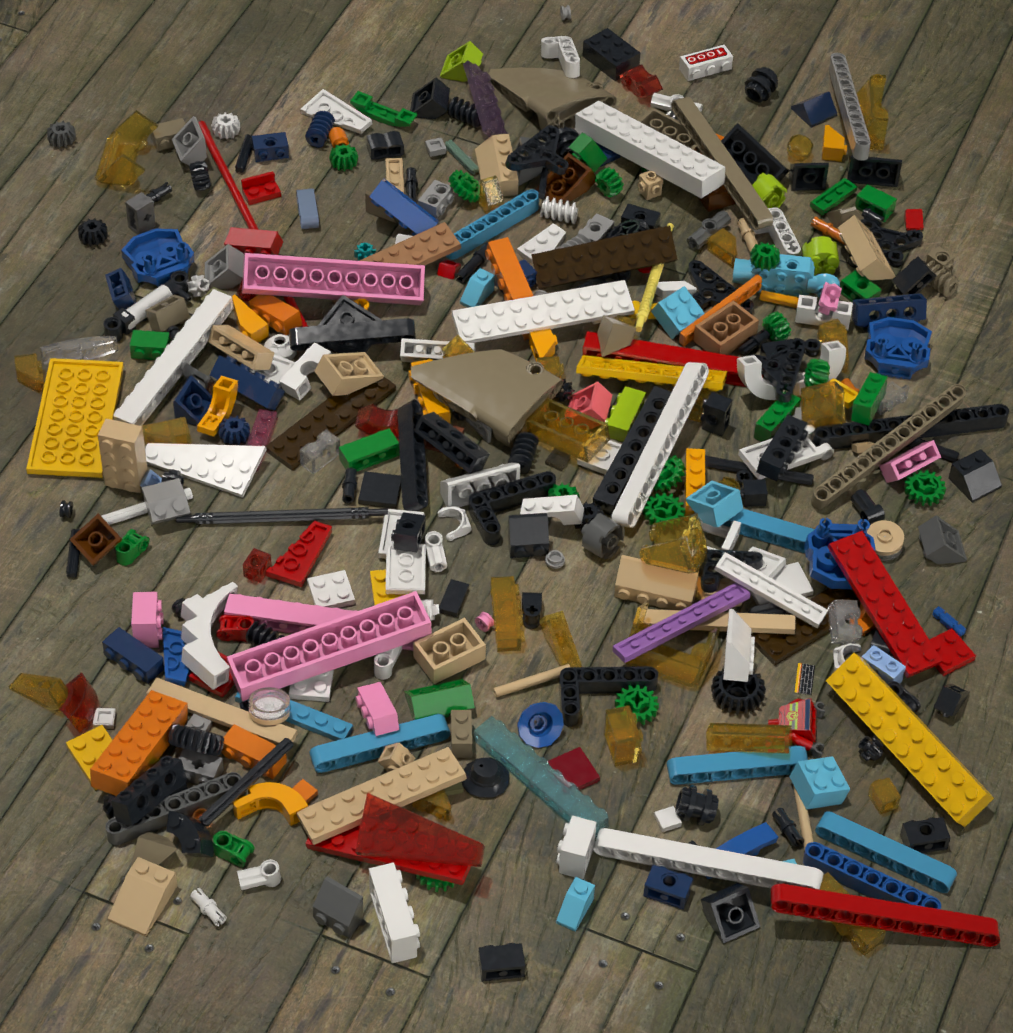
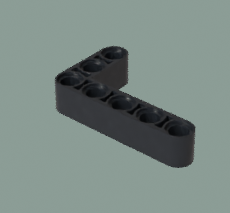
[468,471,556,545]
[559,666,659,727]

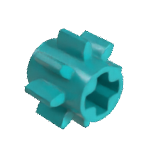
[354,242,376,261]

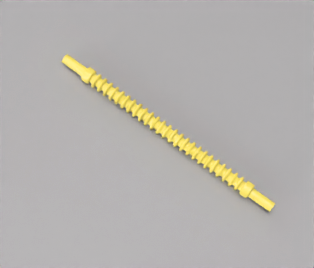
[635,223,674,332]

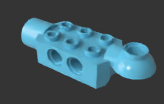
[732,254,840,297]

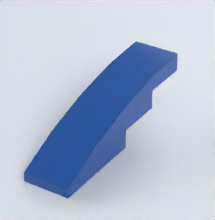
[705,822,779,879]

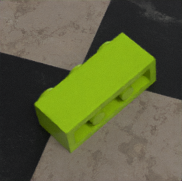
[604,386,646,442]

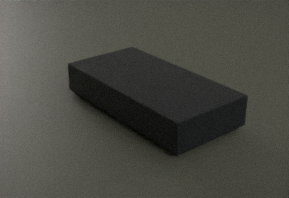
[439,579,469,617]

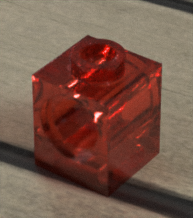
[243,548,272,583]

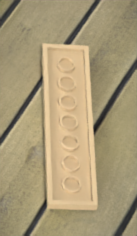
[297,747,467,845]

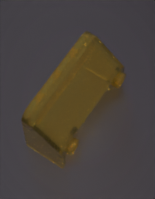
[95,110,158,186]
[626,602,720,687]

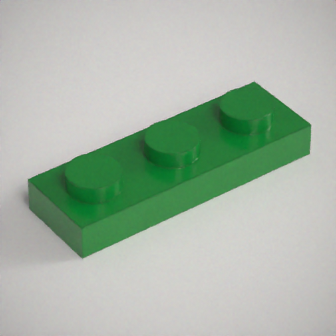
[810,178,857,215]

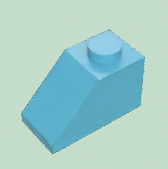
[460,268,495,308]
[556,877,595,932]

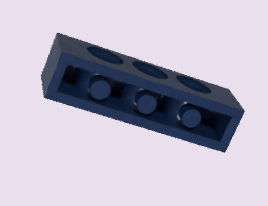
[852,293,927,327]

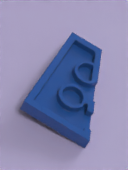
[163,627,191,687]

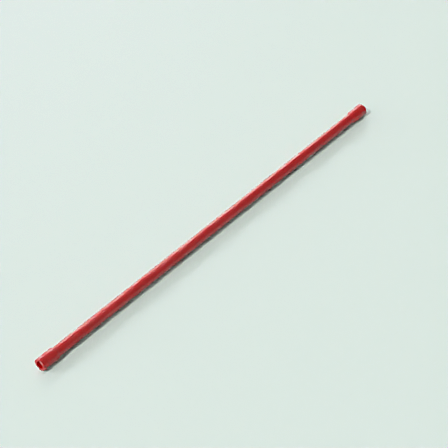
[198,121,308,327]

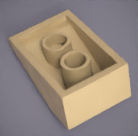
[314,352,384,396]
[108,857,177,936]

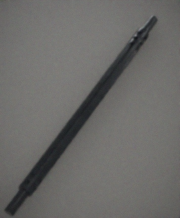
[176,507,388,524]

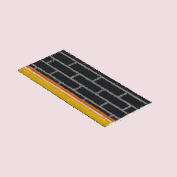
[795,663,815,695]

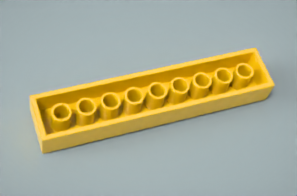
[826,652,994,827]

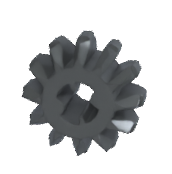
[47,121,76,149]

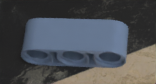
[296,188,319,229]

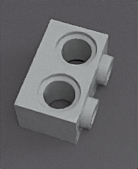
[418,180,454,219]

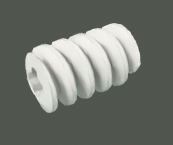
[540,196,578,224]

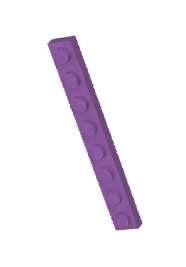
[613,583,750,663]

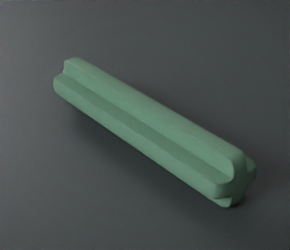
[445,140,479,175]

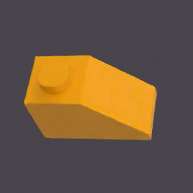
[822,125,847,162]
[529,328,558,367]

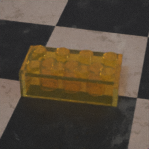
[526,398,610,463]

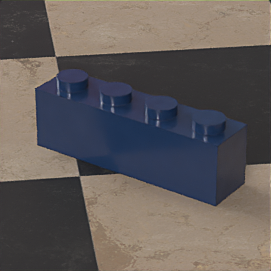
[210,355,285,410]

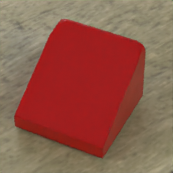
[904,209,923,230]
[437,259,461,279]

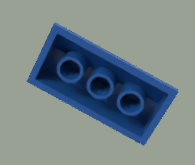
[369,178,439,236]

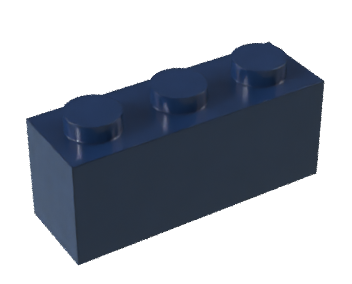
[102,627,164,684]

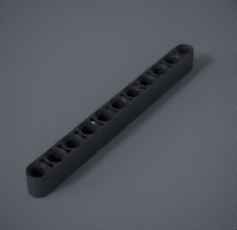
[812,404,1009,450]

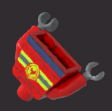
[768,698,825,759]

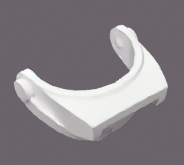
[438,506,472,541]
[833,643,861,671]

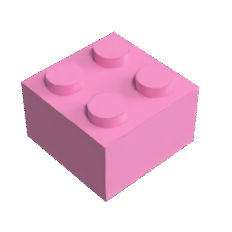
[131,592,164,648]

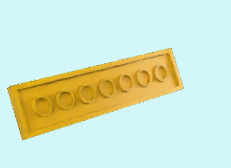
[576,355,727,391]

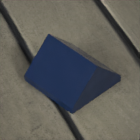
[791,91,838,128]
[173,375,212,426]

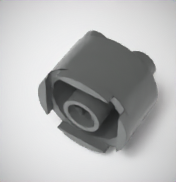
[581,513,625,559]

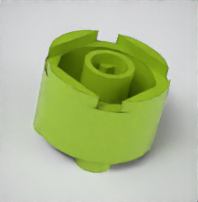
[752,173,787,208]
[802,236,840,275]

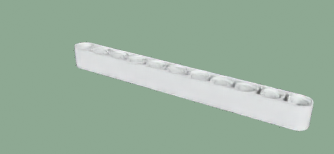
[612,362,709,528]
[593,828,824,890]

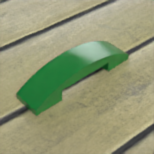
[350,91,417,127]

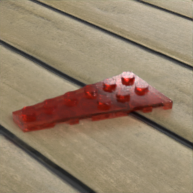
[355,793,485,867]

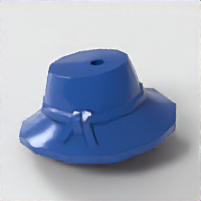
[517,702,564,748]

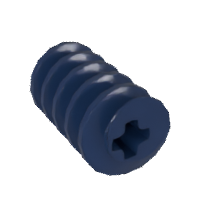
[305,111,335,148]

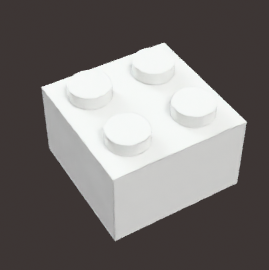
[556,816,597,879]

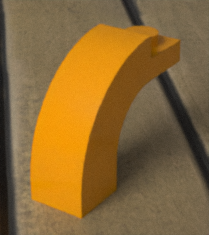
[233,782,308,826]

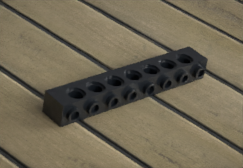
[593,386,672,515]

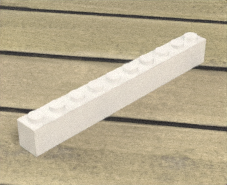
[114,289,234,426]

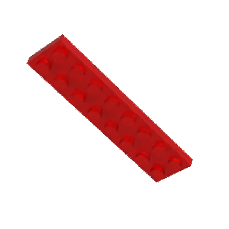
[827,531,942,678]
[305,821,478,885]

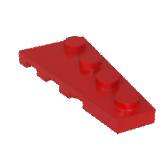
[265,521,332,587]

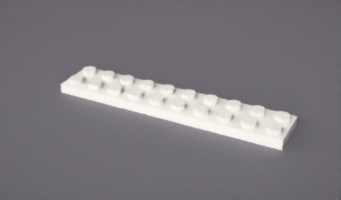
[452,280,635,343]

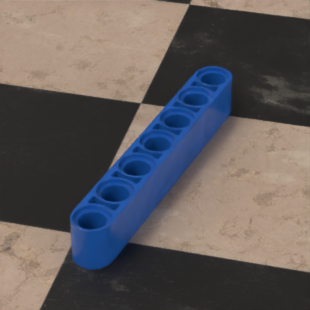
[803,842,941,909]

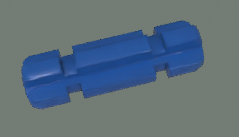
[932,606,966,637]

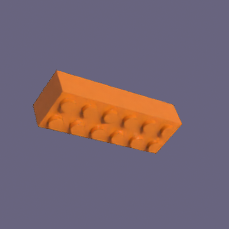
[90,690,188,796]

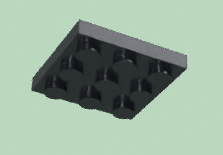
[318,295,381,354]

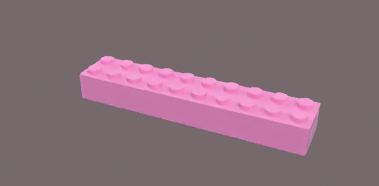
[242,253,425,305]
[227,591,432,702]

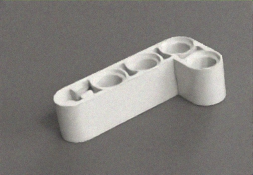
[541,36,580,78]
[750,208,801,256]

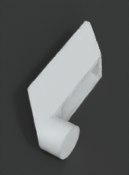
[655,281,697,298]

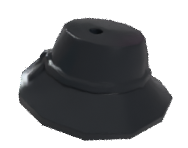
[461,757,510,798]

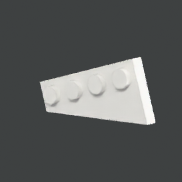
[300,89,372,134]

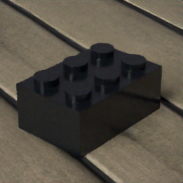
[582,28,641,81]

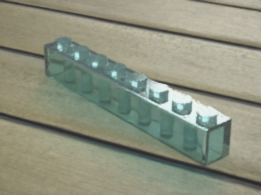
[474,716,609,839]

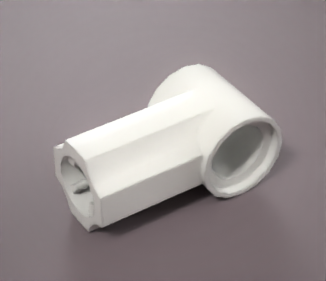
[425,531,447,572]
[374,646,402,680]
[237,859,281,890]

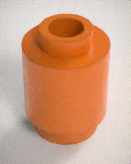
[329,127,349,148]

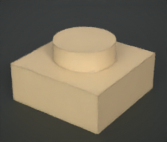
[852,441,875,455]

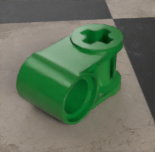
[115,529,150,566]
[213,831,255,867]

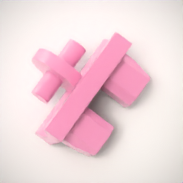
[818,282,842,315]

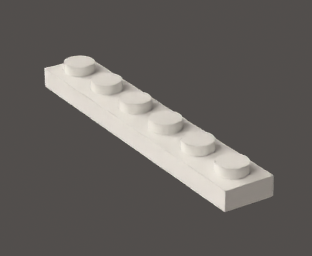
[715,552,828,628]

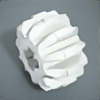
[211,113,241,139]

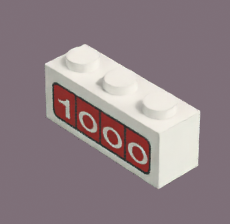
[679,45,733,81]

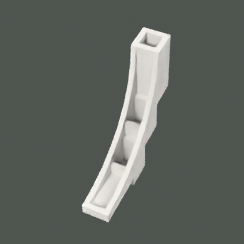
[181,582,238,690]

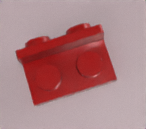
[241,171,281,205]

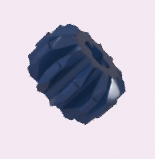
[219,415,250,445]

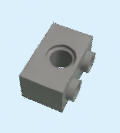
[577,213,615,242]

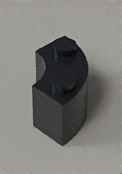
[166,811,214,857]

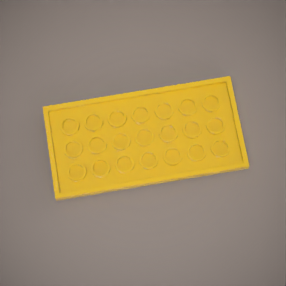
[26,358,124,478]

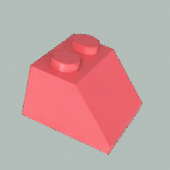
[564,382,612,428]

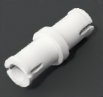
[190,888,227,926]

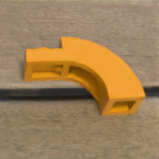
[197,375,238,437]

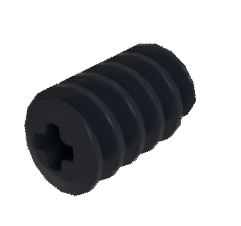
[447,96,485,128]
[508,432,539,474]
[246,620,285,647]

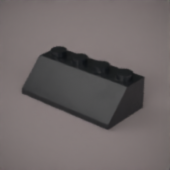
[721,123,790,184]

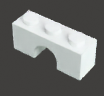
[795,295,853,330]
[279,343,331,401]
[520,495,584,525]

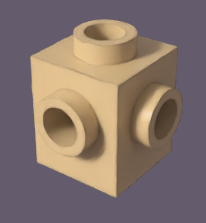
[638,171,663,200]
[378,742,415,773]

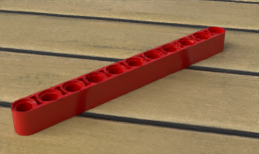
[771,884,1000,947]

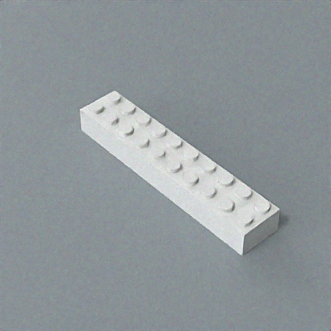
[575,101,725,198]

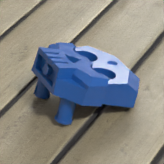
[121,228,195,288]
[864,317,932,380]
[804,518,876,589]

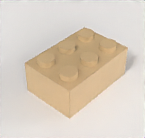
[413,618,486,684]

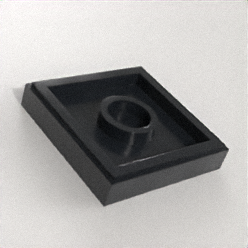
[358,471,401,509]

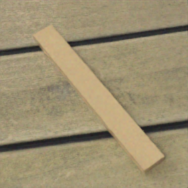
[636,609,795,634]
[146,678,298,745]

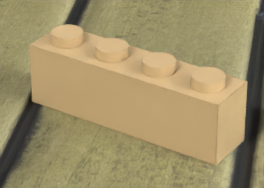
[208,325,274,370]

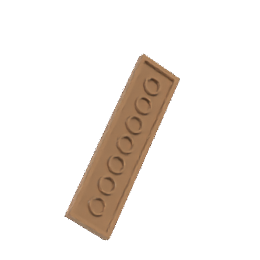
[331,222,462,305]

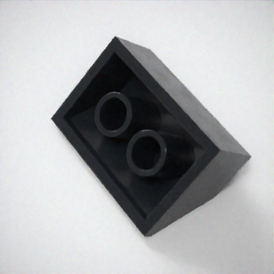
[847,155,902,187]

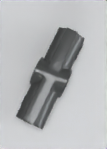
[687,210,731,251]

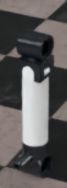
[103,271,191,342]

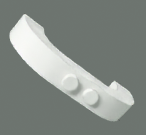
[737,340,846,400]

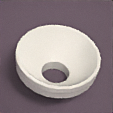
[264,334,297,360]

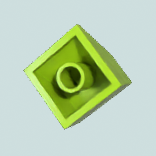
[440,41,483,82]

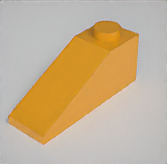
[232,294,269,343]

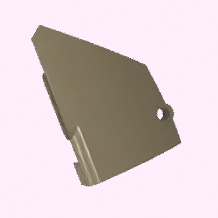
[487,67,617,135]
[411,349,563,448]

